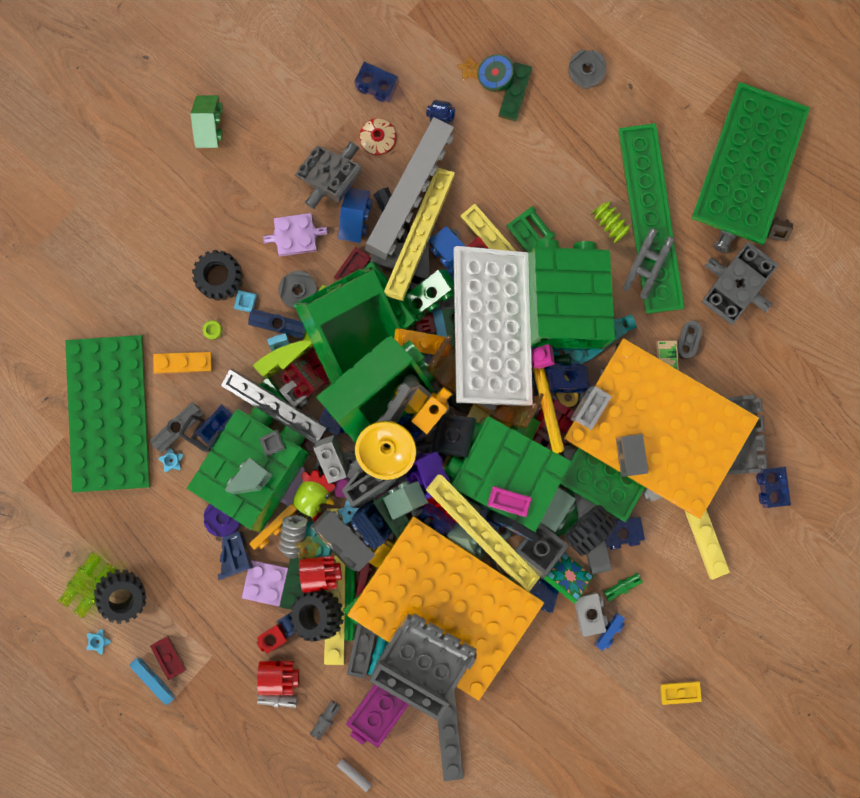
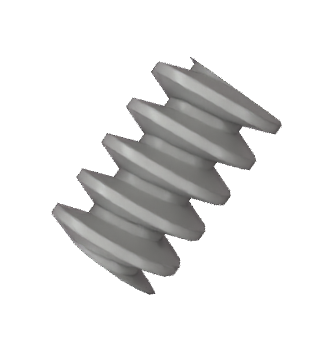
[279,515,307,559]

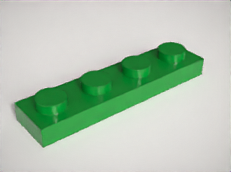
[364,261,418,330]

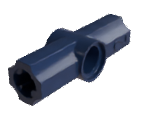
[248,309,305,339]

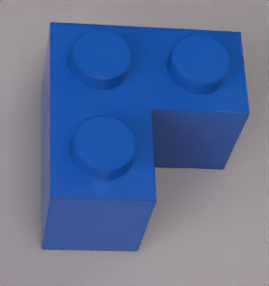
[338,188,373,243]
[428,226,466,279]

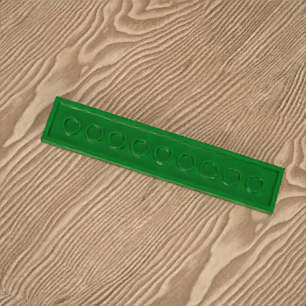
[618,123,685,315]

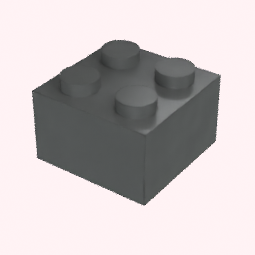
[515,523,569,579]

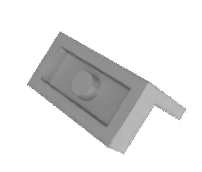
[570,386,612,430]

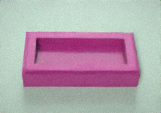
[487,486,532,517]

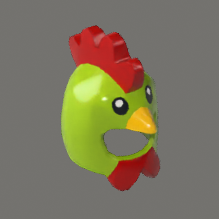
[293,470,336,522]

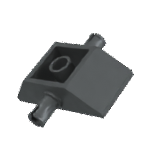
[295,141,362,209]
[702,242,779,325]

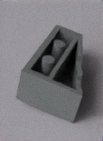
[371,242,429,280]
[342,443,407,508]
[310,511,375,572]

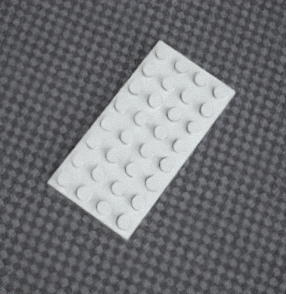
[454,246,533,406]

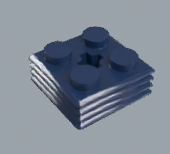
[351,500,392,550]

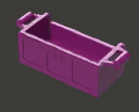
[346,684,409,748]

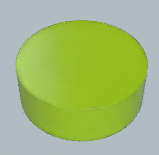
[202,320,223,340]

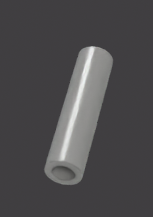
[336,758,372,792]

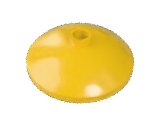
[355,421,416,480]

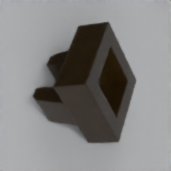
[768,217,793,242]

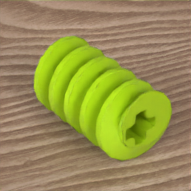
[590,201,631,244]

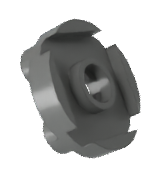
[568,50,606,89]
[278,271,317,309]

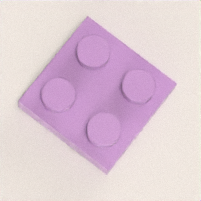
[242,560,288,606]

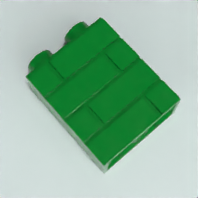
[528,239,615,349]
[293,269,401,385]
[316,336,437,443]
[186,406,310,533]
[444,416,571,532]

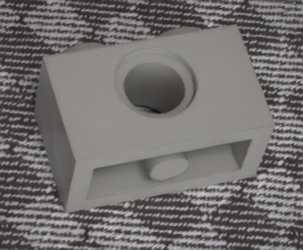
[313,435,349,484]
[575,592,608,637]

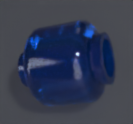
[426,100,455,124]

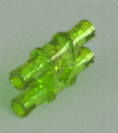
[57,552,117,618]

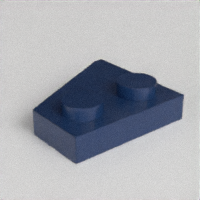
[218,531,253,580]

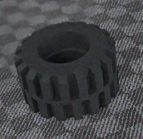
[192,250,243,301]
[564,505,617,556]
[94,569,147,624]
[290,590,344,642]

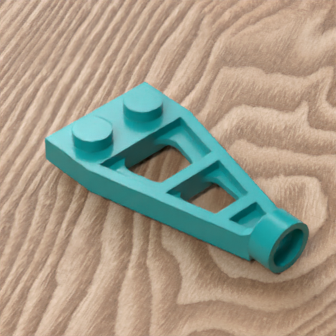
[562,314,637,369]

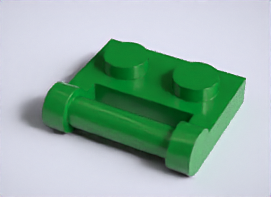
[506,206,556,254]

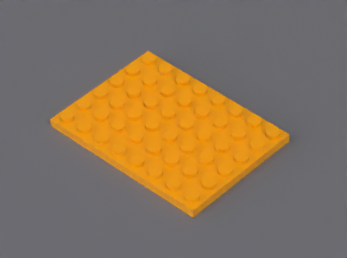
[564,338,759,519]
[347,516,544,701]

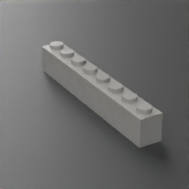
[365,117,455,260]

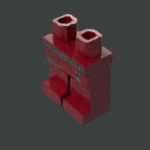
[281,347,330,398]
[532,398,574,451]

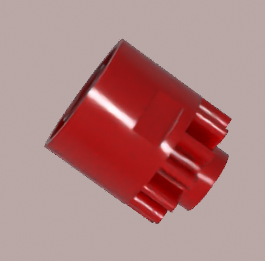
[299,555,342,593]
[257,661,300,695]

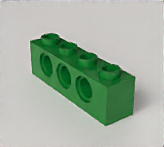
[404,269,454,323]

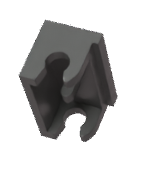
[616,434,648,477]

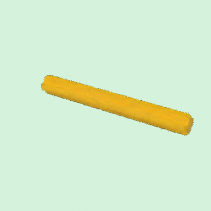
[532,366,564,453]

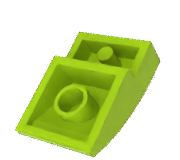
[252,340,314,379]

